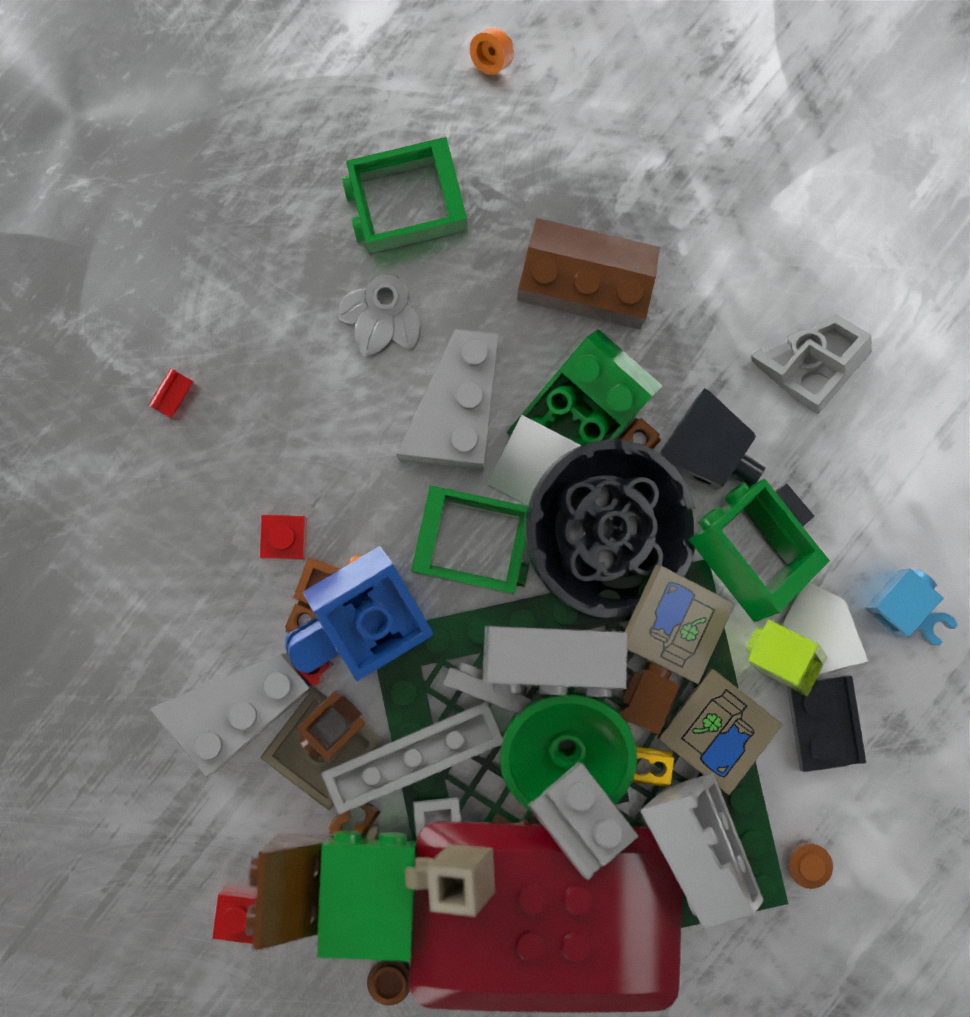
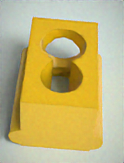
[632,746,674,787]

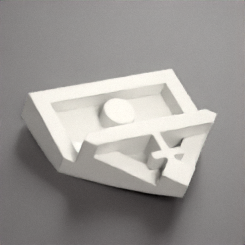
[782,582,869,680]

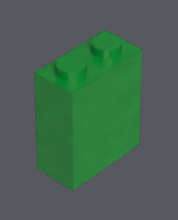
[317,831,416,961]

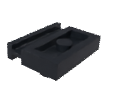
[787,675,866,772]

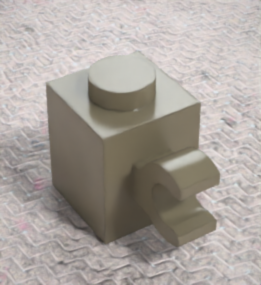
[405,844,495,916]

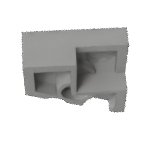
[751,314,872,414]

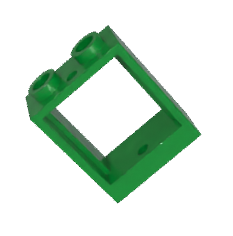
[341,137,468,254]
[689,478,830,623]
[411,485,530,595]

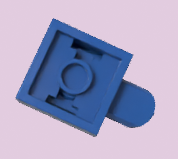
[285,546,434,682]

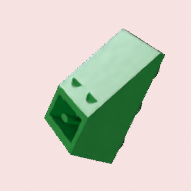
[506,329,663,445]

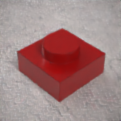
[260,515,307,560]
[212,891,256,944]

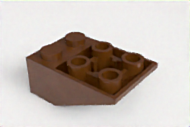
[246,833,331,950]

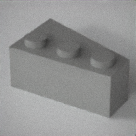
[396,329,499,470]
[483,627,628,697]
[149,653,315,777]
[640,772,763,929]

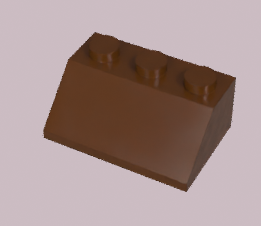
[517,218,660,330]

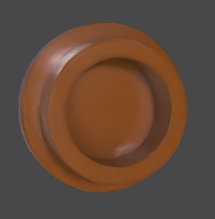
[788,843,833,889]
[367,960,410,1006]

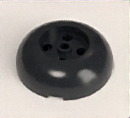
[525,440,696,618]

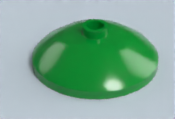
[500,692,637,813]

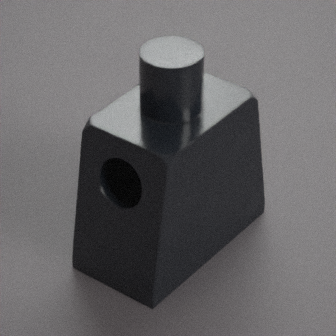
[659,388,766,490]

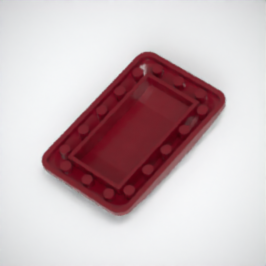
[409,821,682,1013]

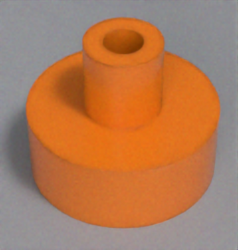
[469,27,514,75]

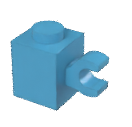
[865,568,958,646]

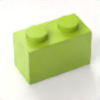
[746,619,828,697]

